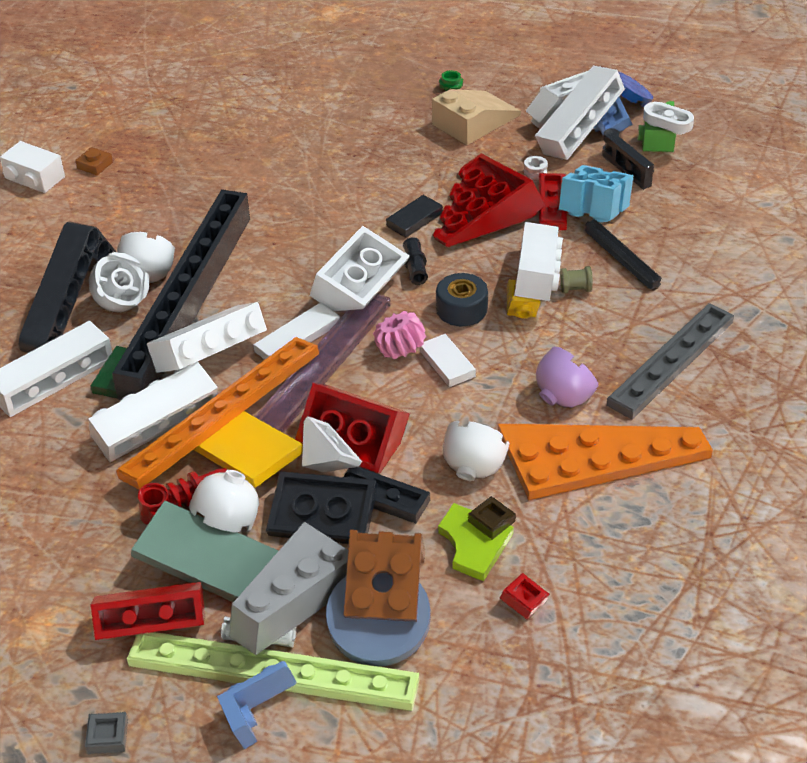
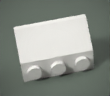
[310,226,409,311]

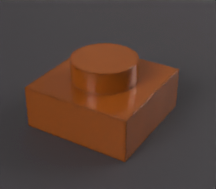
[75,147,113,176]

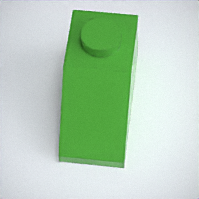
[638,101,676,152]

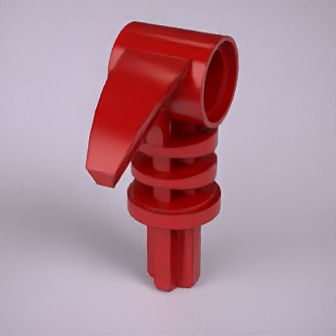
[138,468,227,525]

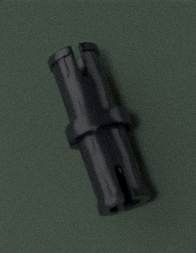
[403,237,428,285]

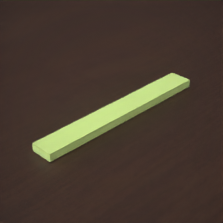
[127,632,419,711]

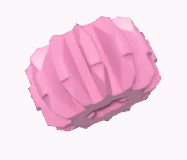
[373,311,426,359]

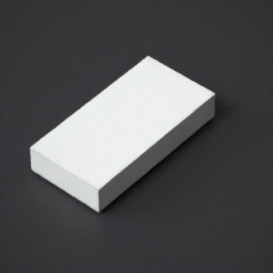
[419,334,476,387]

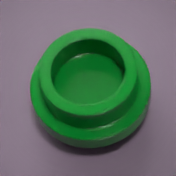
[439,70,463,91]

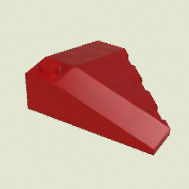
[433,153,545,247]

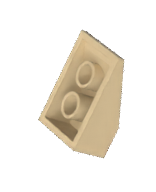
[432,89,521,145]

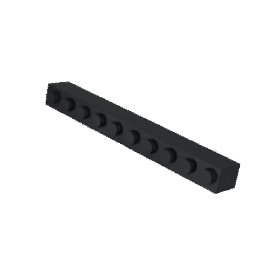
[112,189,250,400]

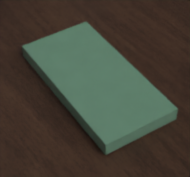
[131,500,278,602]

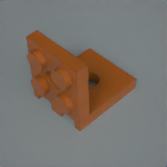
[344,530,425,622]

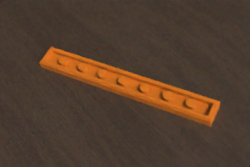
[116,337,319,490]

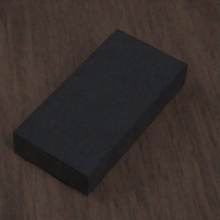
[386,194,443,238]

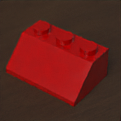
[295,383,410,473]

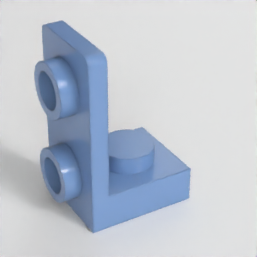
[217,661,297,749]

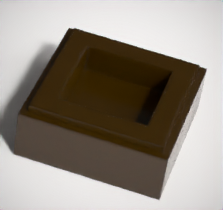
[468,496,516,540]

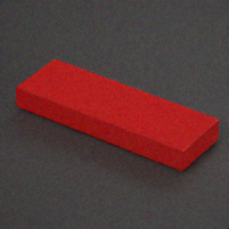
[539,173,567,231]

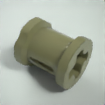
[560,266,593,294]

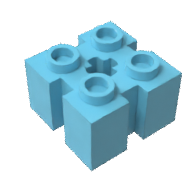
[559,165,633,222]

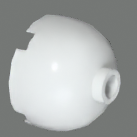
[117,232,175,283]
[89,252,149,312]
[443,421,510,481]
[189,470,259,532]

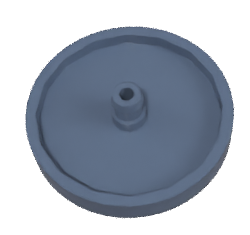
[326,573,431,666]

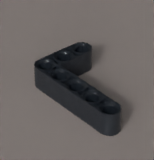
[18,221,117,353]

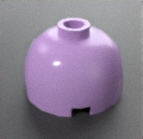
[536,346,598,408]

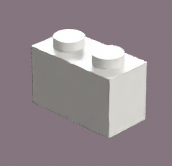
[0,141,65,193]

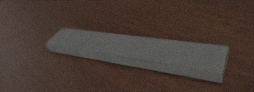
[606,303,734,420]

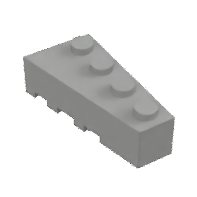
[229,522,349,655]

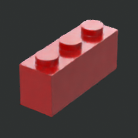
[90,582,205,640]

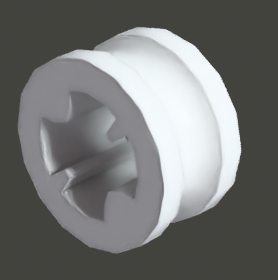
[524,156,548,180]

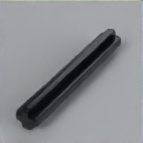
[585,219,662,290]

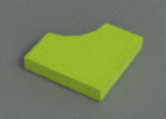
[438,503,514,582]

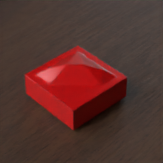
[500,573,550,620]

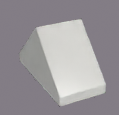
[302,416,362,472]

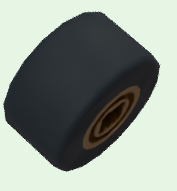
[436,273,488,327]

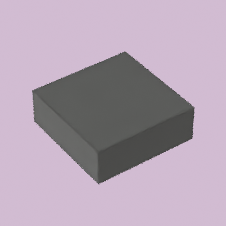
[85,712,128,754]

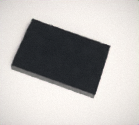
[266,471,378,544]

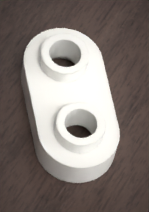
[643,102,694,135]

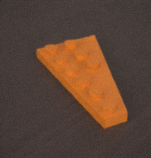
[498,424,713,500]

